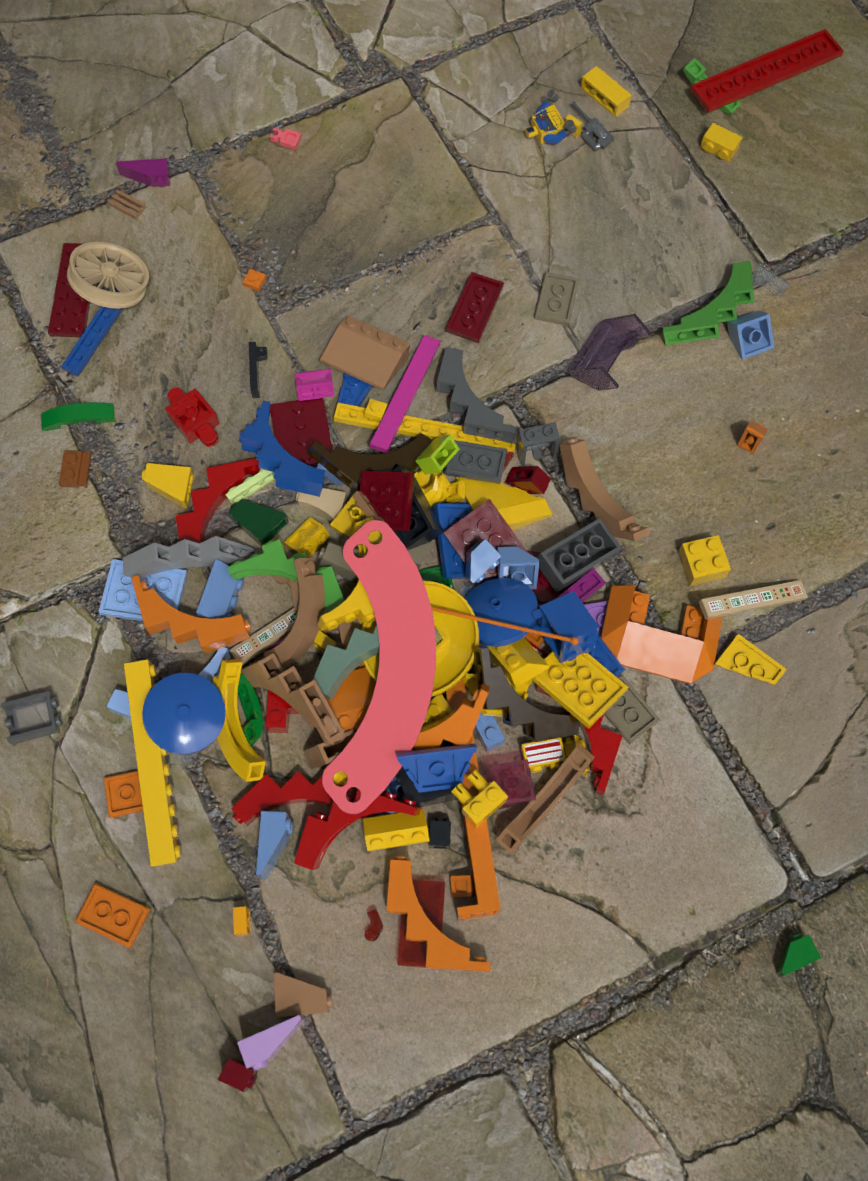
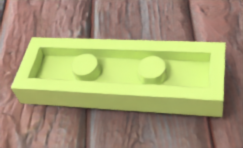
[226,469,274,506]

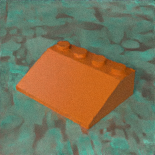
[326,667,377,733]

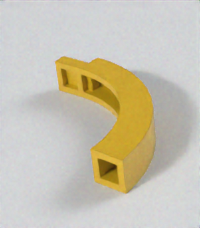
[213,659,266,782]

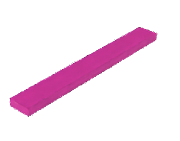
[370,335,441,453]

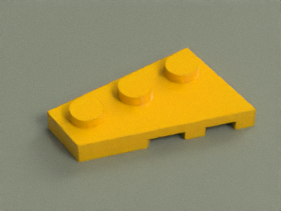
[714,634,787,686]

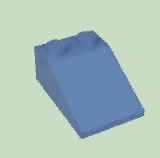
[256,811,294,880]

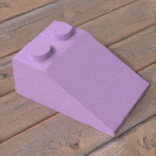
[237,1015,305,1071]

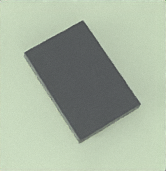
[445,440,507,484]

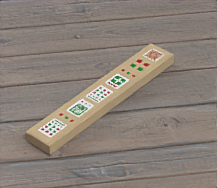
[699,580,808,620]
[230,608,297,665]

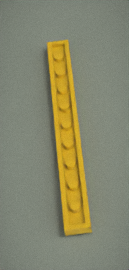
[334,403,516,455]

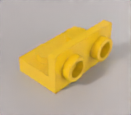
[284,517,330,558]

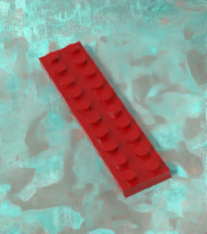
[690,29,844,113]

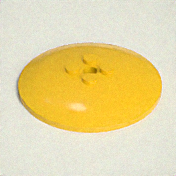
[362,581,479,697]

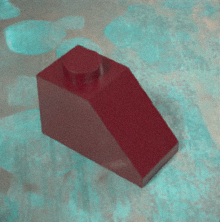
[505,466,551,494]
[217,1058,258,1092]

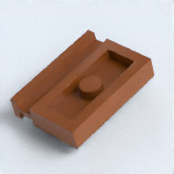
[59,451,92,488]

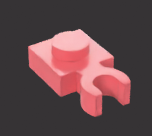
[270,128,302,150]

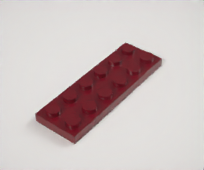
[48,243,90,338]

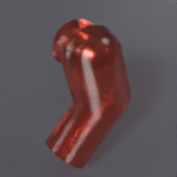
[364,909,383,941]

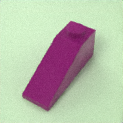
[116,158,170,187]

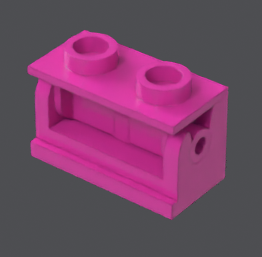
[295,369,335,401]

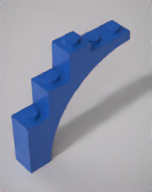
[239,401,325,497]

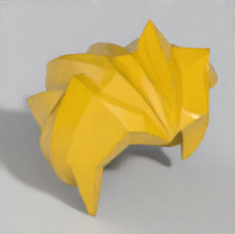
[414,471,450,506]

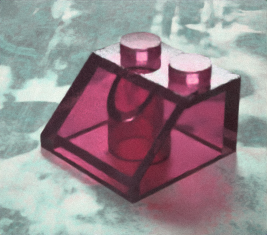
[485,759,536,810]

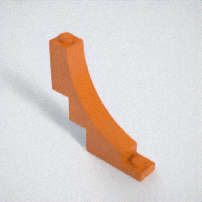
[131,575,251,654]
[411,684,490,751]
[387,856,491,972]

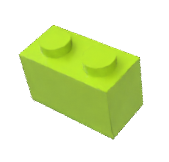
[415,434,459,475]

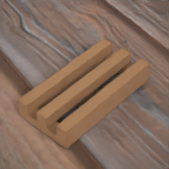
[107,189,146,219]

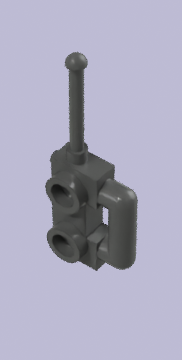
[571,101,614,151]

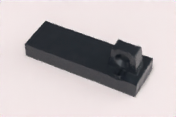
[249,342,268,398]

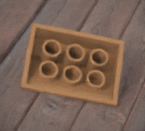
[320,315,411,390]

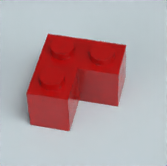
[266,690,299,733]

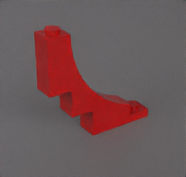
[175,458,261,544]
[534,682,623,796]
[231,771,374,826]

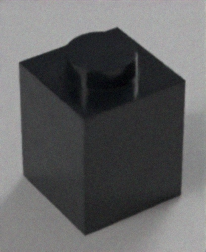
[429,817,451,849]

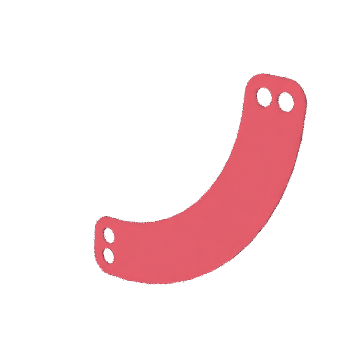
[322,520,436,814]

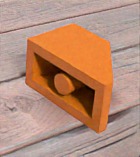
[737,421,768,454]

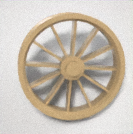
[67,242,149,308]

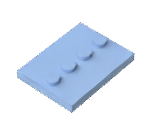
[98,559,188,621]

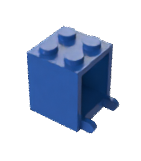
[531,591,599,663]

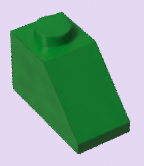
[777,933,821,977]

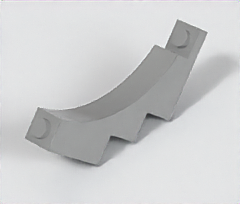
[123,536,257,579]

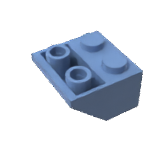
[465,539,501,583]

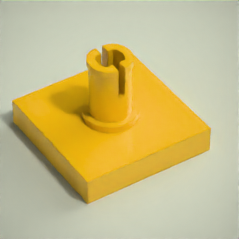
[330,496,366,539]

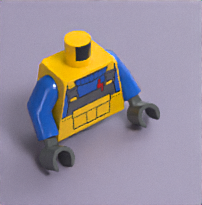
[525,89,576,144]

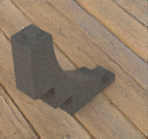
[436,347,520,444]

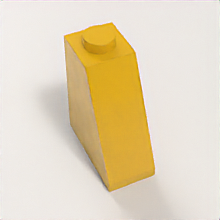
[142,463,194,509]

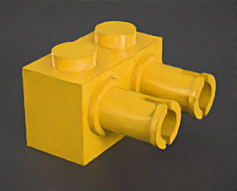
[451,769,508,828]

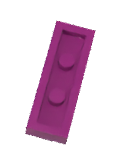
[556,568,606,603]

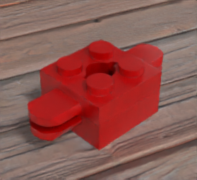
[165,387,220,447]

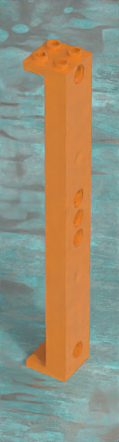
[444,680,501,920]

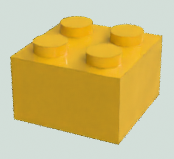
[678,535,731,586]

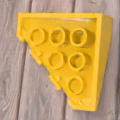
[455,477,553,531]

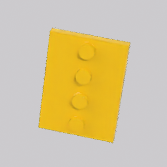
[531,652,629,729]

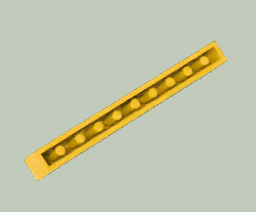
[124,660,182,867]

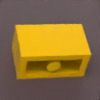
[700,123,743,162]

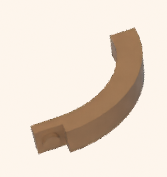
[263,558,325,668]
[496,744,595,854]

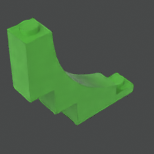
[663,261,754,345]

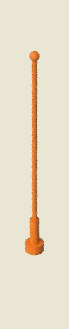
[431,606,579,645]

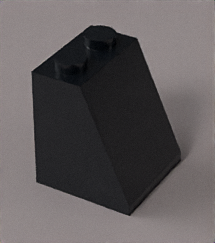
[396,766,458,807]

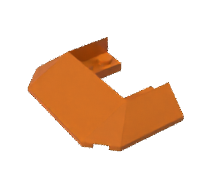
[601,585,723,684]

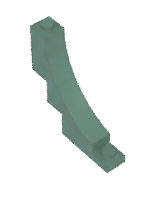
[313,625,441,700]

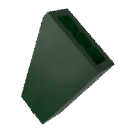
[228,500,289,547]

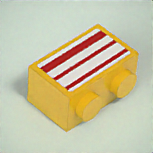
[520,738,566,774]

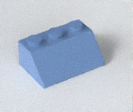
[196,559,244,619]

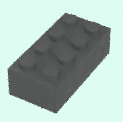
[537,518,622,593]

